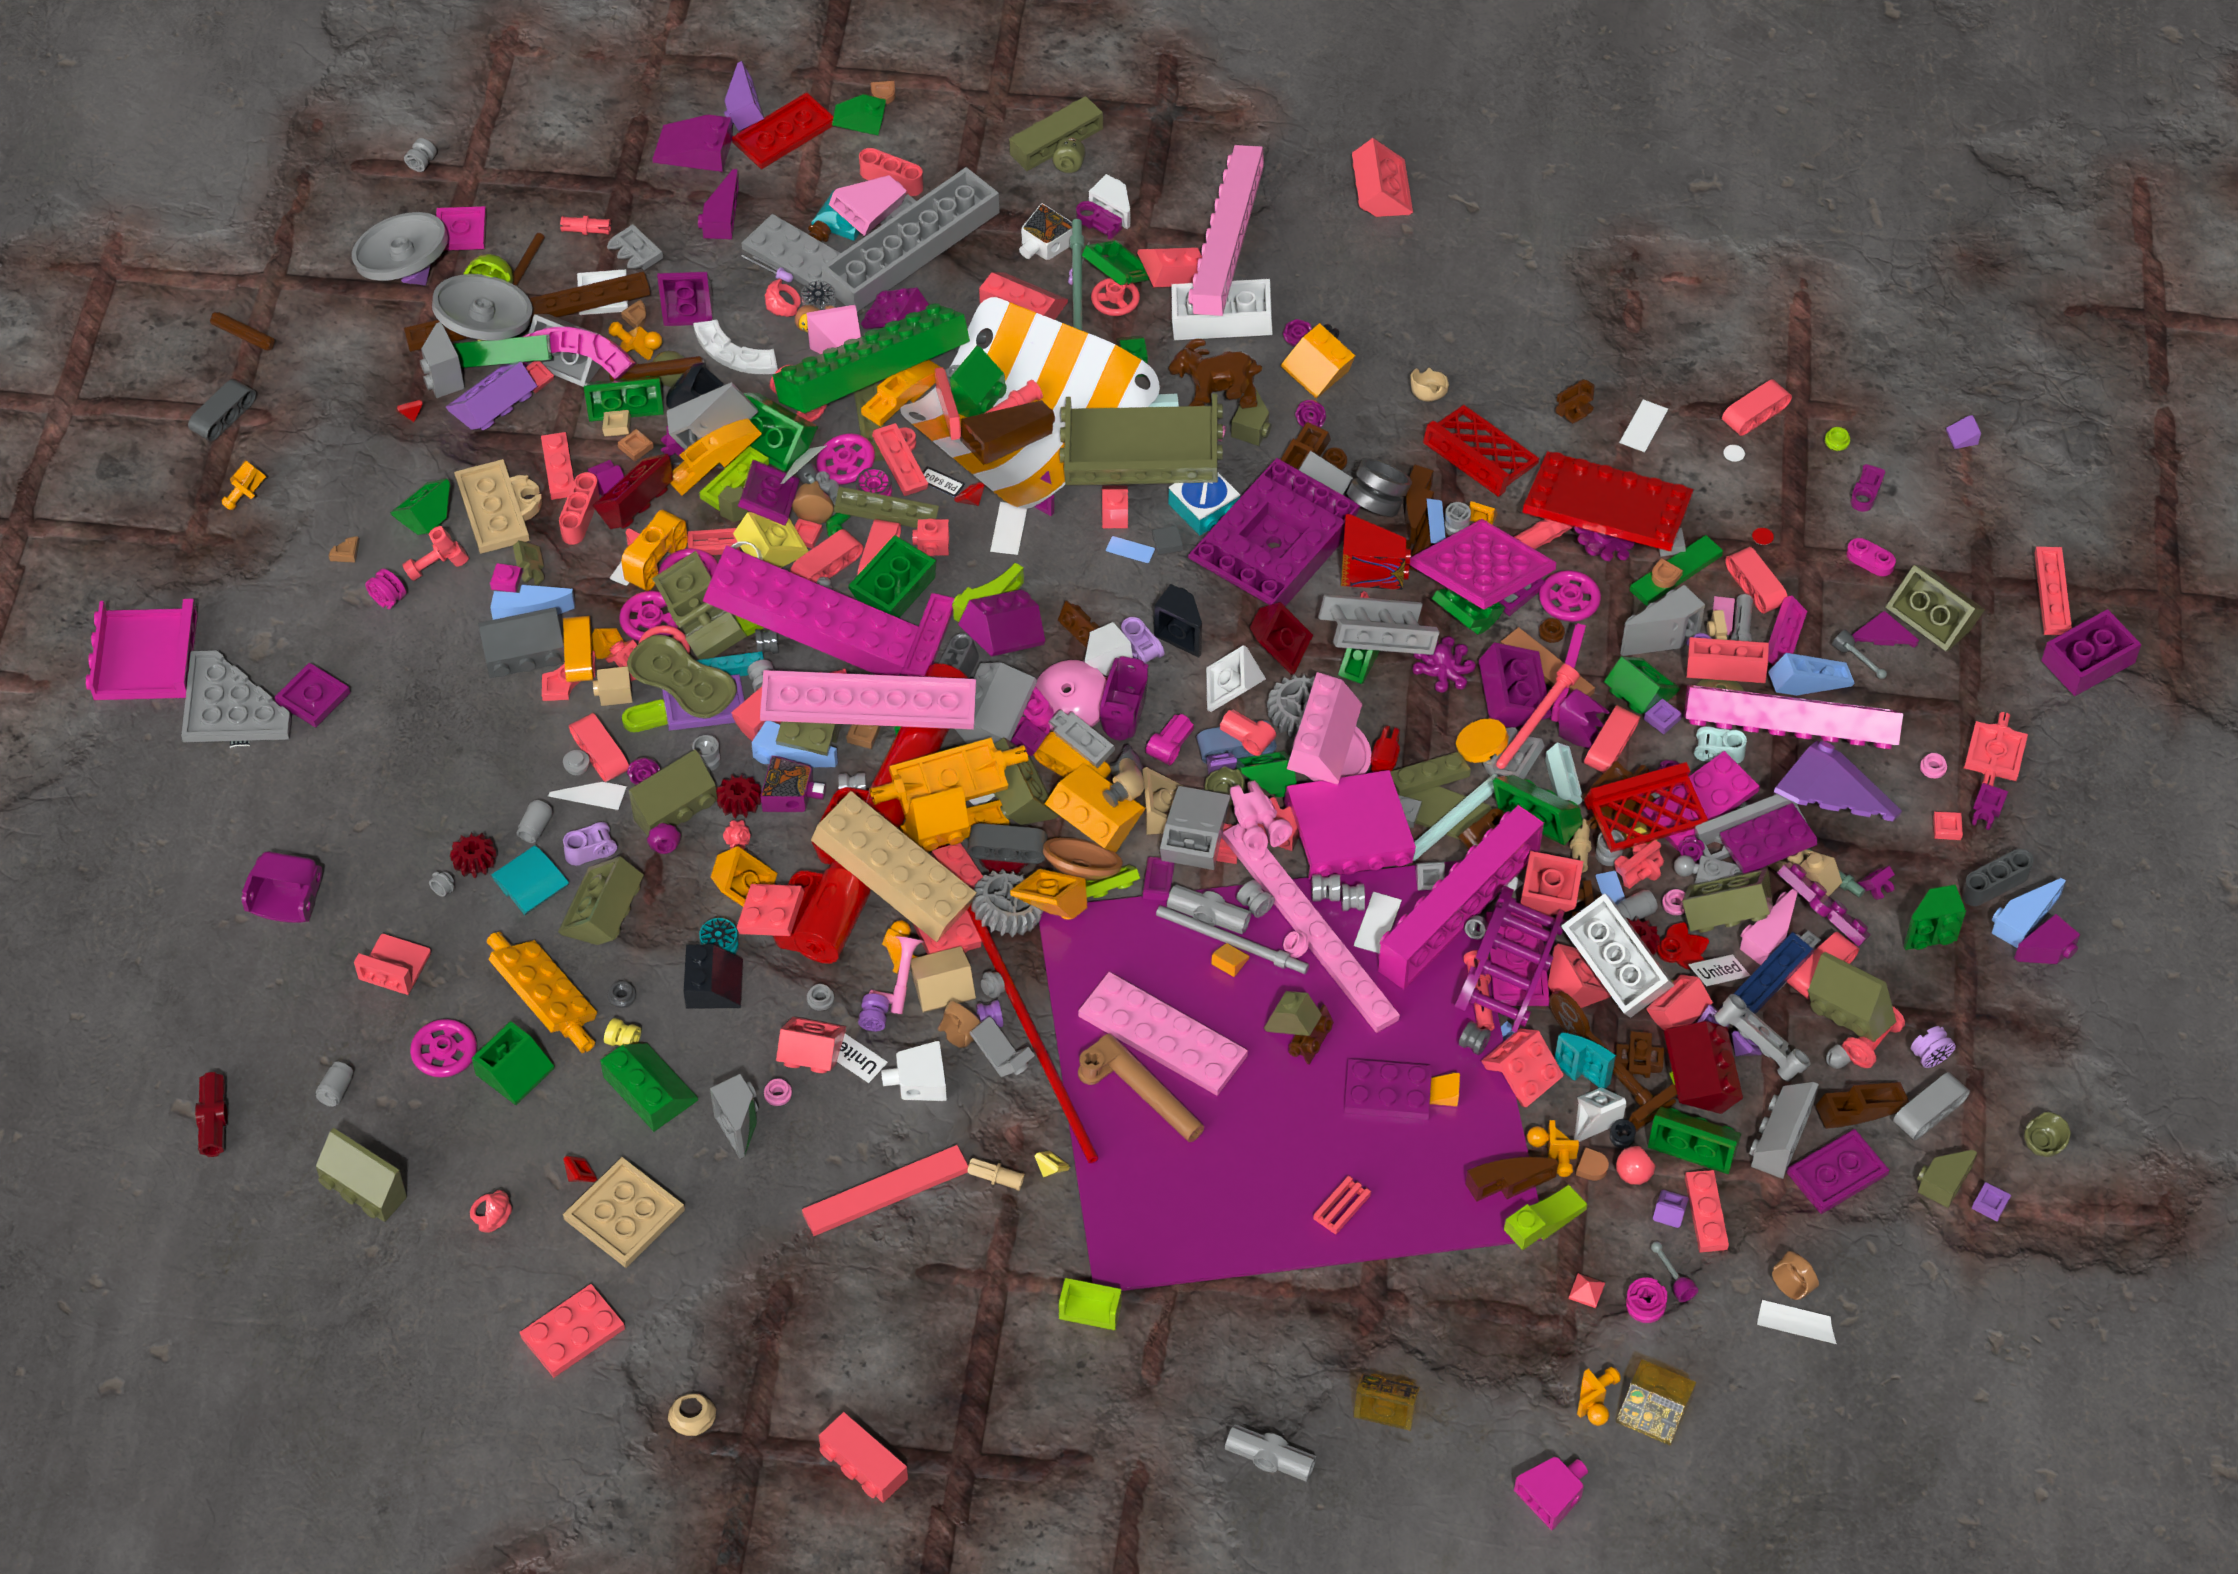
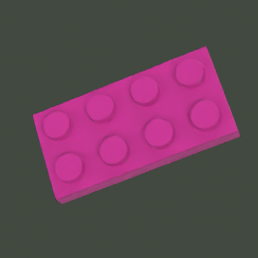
[1643,751,1760,851]
[1486,912,1549,1006]

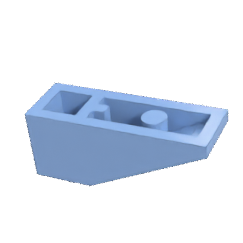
[1768,653,1854,696]
[751,721,838,767]
[1992,878,2066,948]

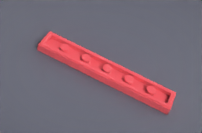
[802,1145,968,1236]

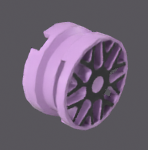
[1911,1026,1956,1068]

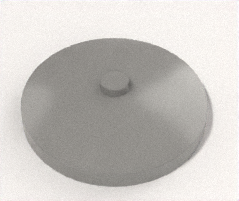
[352,212,448,281]
[432,274,532,340]

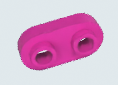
[1846,538,1896,576]
[1023,687,1054,726]

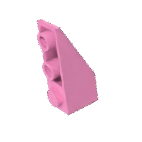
[1740,888,1798,965]

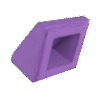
[1946,415,1981,449]
[1206,752,1237,775]
[1653,1190,1689,1228]

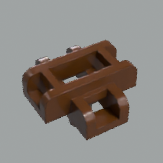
[1556,379,1594,423]
[1616,1031,1664,1078]

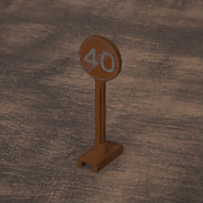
[1549,991,1677,1132]

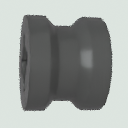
[755,629,778,654]
[1459,1021,1491,1055]

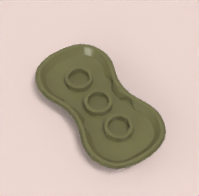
[627,635,736,719]

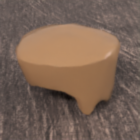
[792,481,834,524]
[938,1001,981,1048]
[1772,1251,1819,1300]

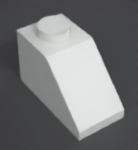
[1089,174,1130,229]

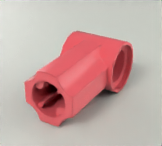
[1220,709,1276,756]

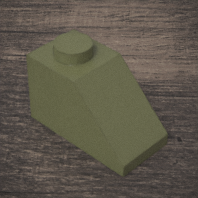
[1231,389,1271,446]
[1264,991,1322,1036]
[1917,1150,1978,1208]

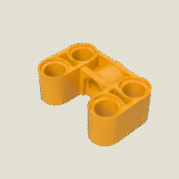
[622,509,688,591]

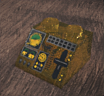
[1616,1359,1696,1446]
[1354,1374,1420,1431]

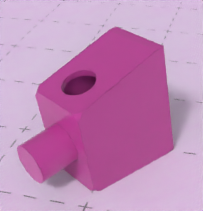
[1514,1457,1588,1531]

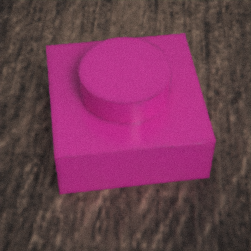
[490,563,523,593]

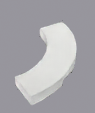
[693,320,778,374]

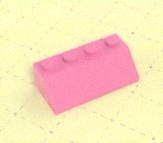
[1287,672,1362,785]

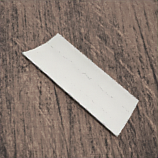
[1757,1300,1837,1344]

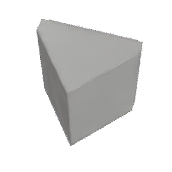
[1415,862,1445,890]

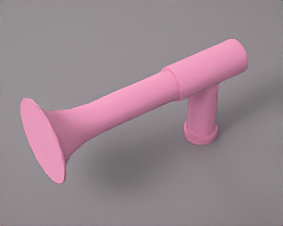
[869,936,924,1015]

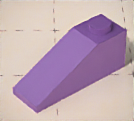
[724,61,764,131]

